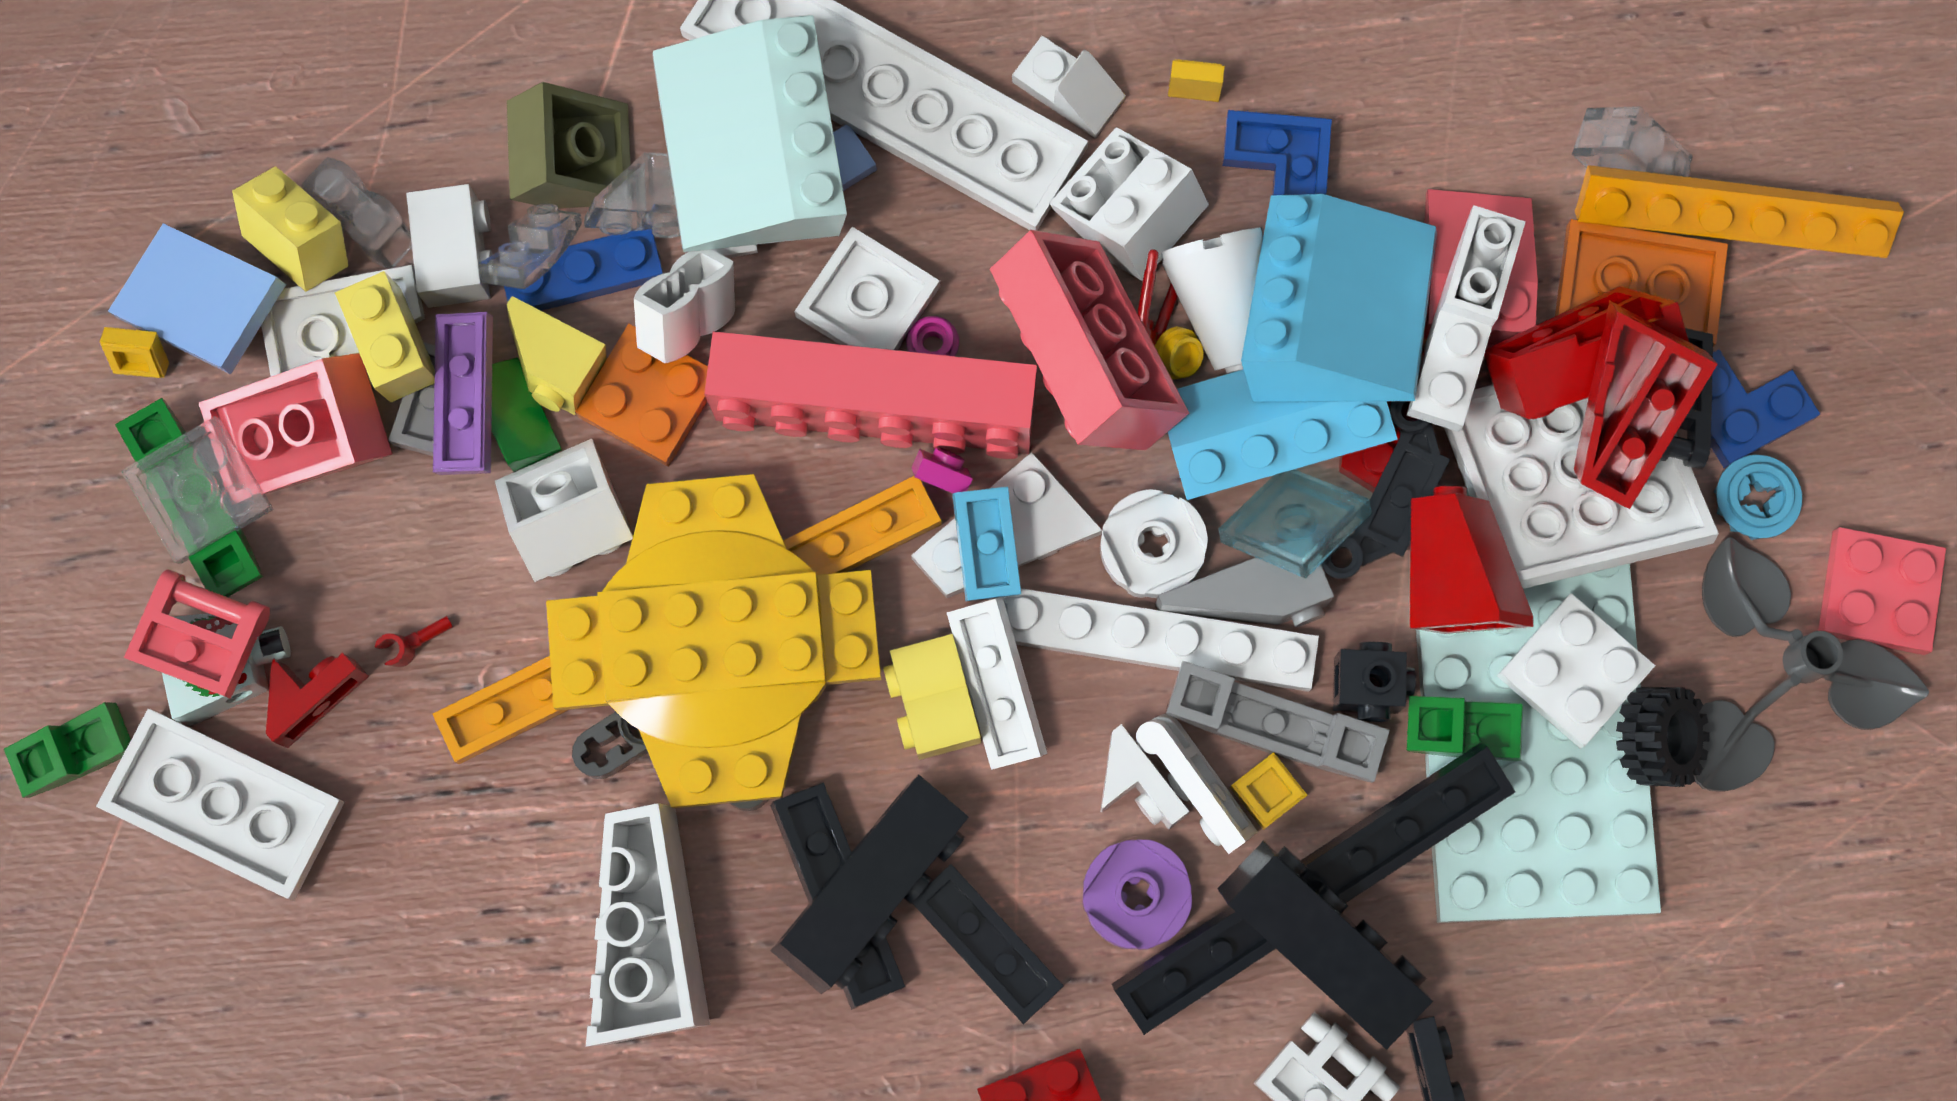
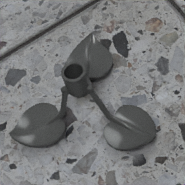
[1694,537,1929,792]

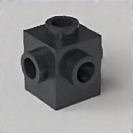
[1333,642,1416,722]

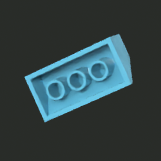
[1168,369,1398,500]

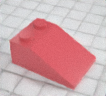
[1424,189,1538,348]
[199,353,392,504]

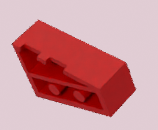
[1484,286,1689,419]

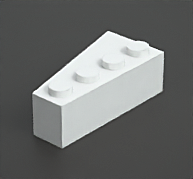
[586,803,710,1047]

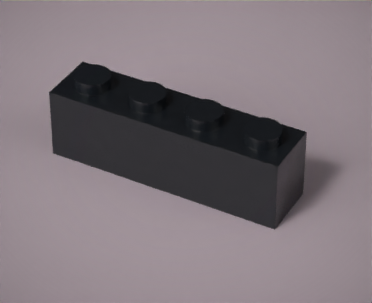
[770,774,969,994]
[1217,840,1433,1050]

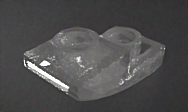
[479,204,582,289]

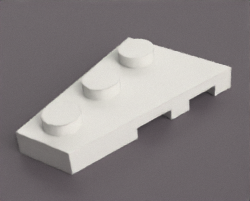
[261,265,425,377]
[911,452,1102,598]

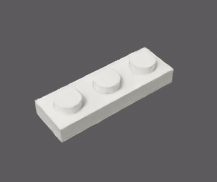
[947,597,1047,770]

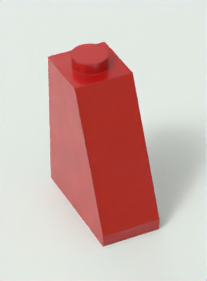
[1410,486,1533,634]

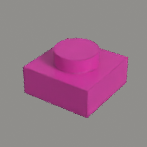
[911,447,973,493]

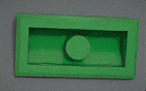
[491,357,562,472]

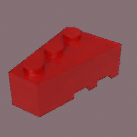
[1573,300,1718,509]

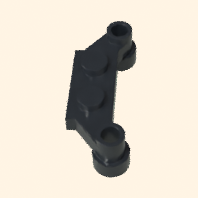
[1319,401,1450,579]

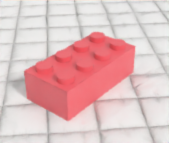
[990,230,1189,450]

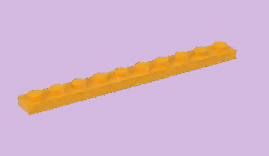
[432,476,942,764]

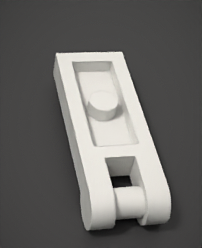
[1136,714,1258,854]

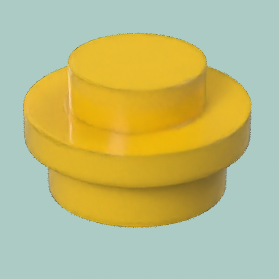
[1155,326,1204,379]

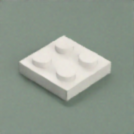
[794,227,940,351]
[1497,593,1656,749]

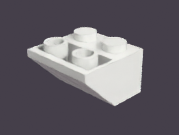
[1049,127,1209,281]

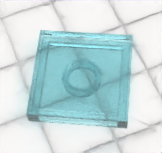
[1218,469,1372,579]

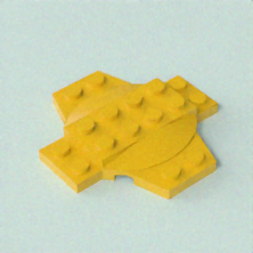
[546,474,881,808]

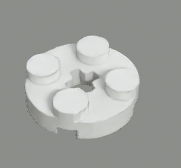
[1100,489,1208,598]

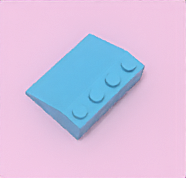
[1241,194,1437,402]

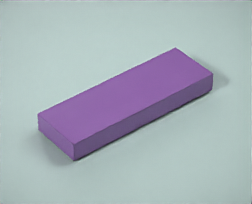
[433,312,493,475]

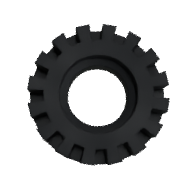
[1616,687,1710,787]

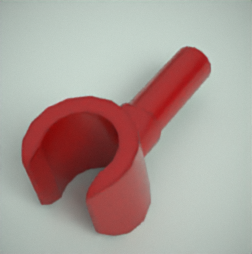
[375,616,453,667]

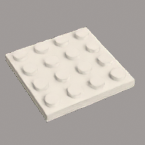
[1444,385,1719,589]

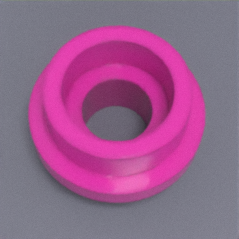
[907,316,959,356]

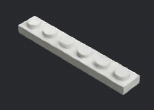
[999,589,1319,692]

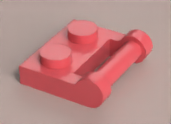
[124,569,270,699]

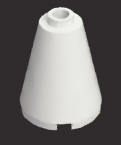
[1161,227,1263,374]

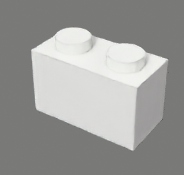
[406,184,496,308]

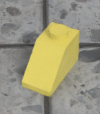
[507,296,606,415]

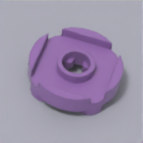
[1083,839,1192,950]

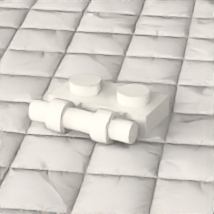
[1254,1012,1400,1101]

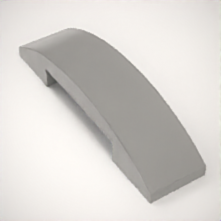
[1166,661,1390,783]

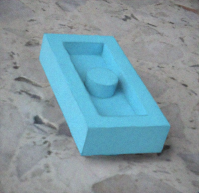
[952,487,1021,601]

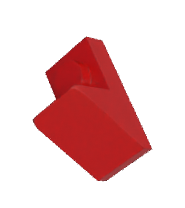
[266,652,369,749]

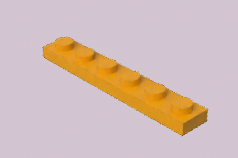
[1575,165,1904,258]

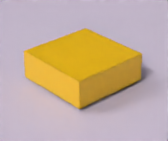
[1168,59,1225,102]
[100,327,169,378]
[1230,752,1307,830]

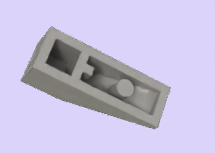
[1155,537,1334,627]

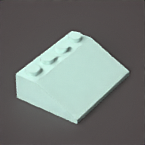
[652,15,847,252]

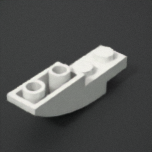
[1407,205,1526,432]

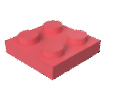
[1818,527,1946,655]

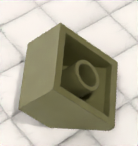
[507,82,632,209]

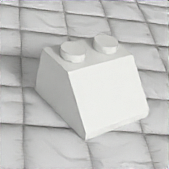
[495,439,633,582]

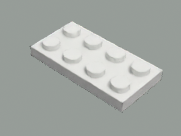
[96,708,345,901]

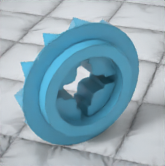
[1714,455,1802,540]

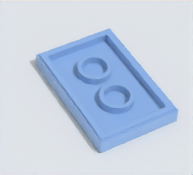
[108,223,286,374]

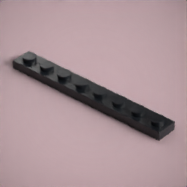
[1111,742,1516,1035]

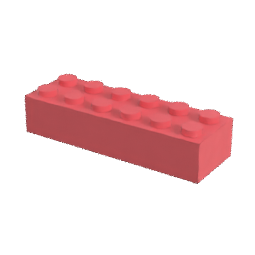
[704,331,1037,459]

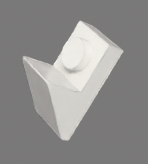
[1012,36,1126,139]
[1100,724,1189,830]

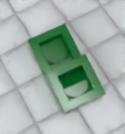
[1407,696,1523,761]
[4,702,131,798]

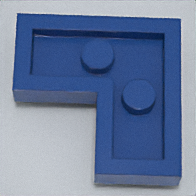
[1222,110,1332,195]
[1711,349,1821,469]

